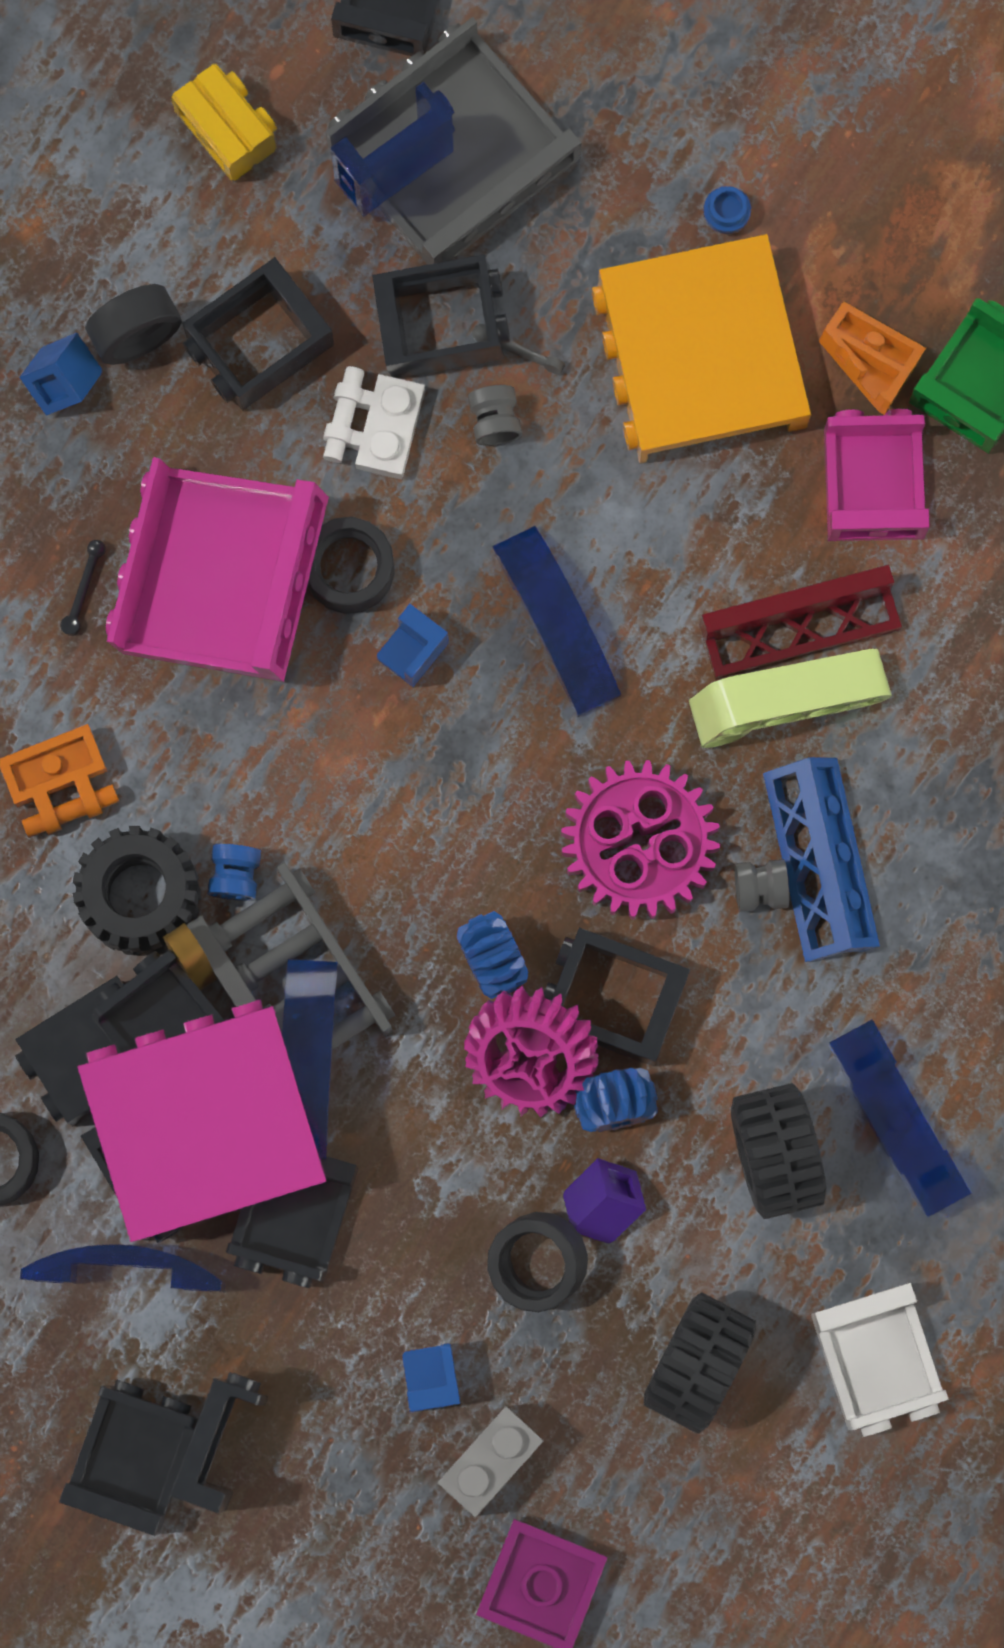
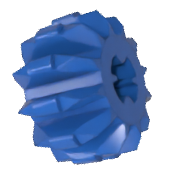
[457,911,528,999]
[574,1068,658,1132]

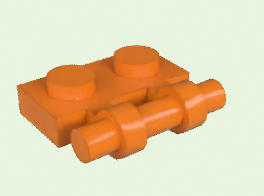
[0,724,120,838]

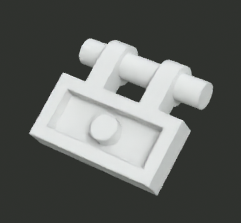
[323,366,425,480]

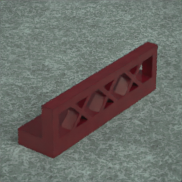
[699,564,902,680]

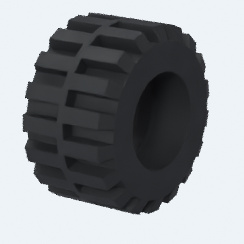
[73,826,201,956]
[731,1083,827,1220]
[644,1292,756,1434]

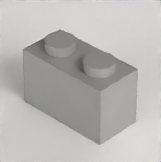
[437,1407,543,1517]

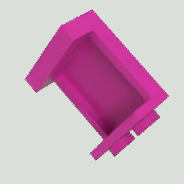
[824,409,929,541]

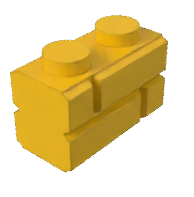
[171,64,277,181]

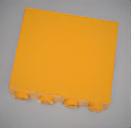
[591,234,811,464]

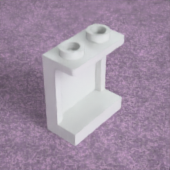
[811,1283,949,1437]

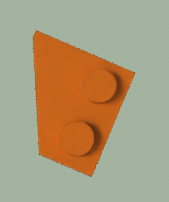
[819,301,926,415]

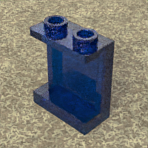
[330,82,455,217]

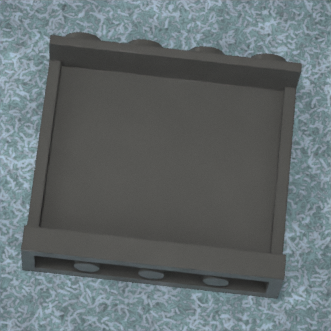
[325,17,581,265]

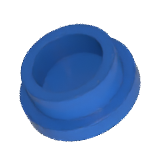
[703,186,751,234]

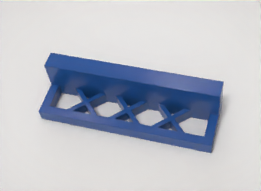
[763,757,880,962]

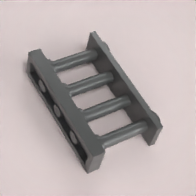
[186,862,395,1092]

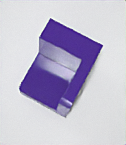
[563,1158,646,1243]

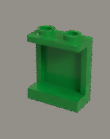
[908,298,1004,454]

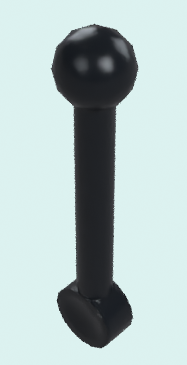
[60,539,106,636]

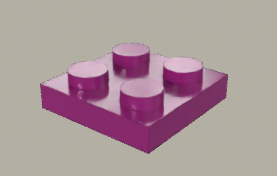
[476,1519,608,1648]

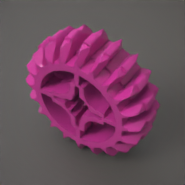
[464,986,599,1118]

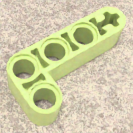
[689,649,892,748]

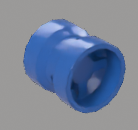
[207,844,261,901]

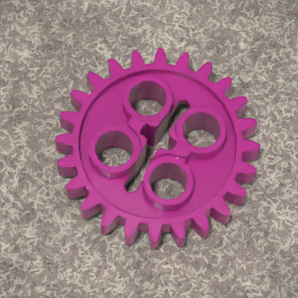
[561,760,720,920]

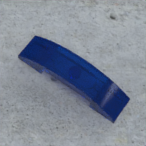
[492,526,621,717]
[282,959,338,1160]
[829,1019,971,1218]
[20,1245,225,1293]

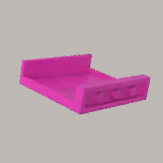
[106,457,329,682]
[77,1000,326,1242]

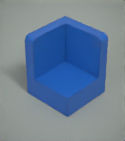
[19,333,102,415]
[377,604,449,687]
[402,1343,461,1412]

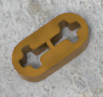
[163,924,217,991]

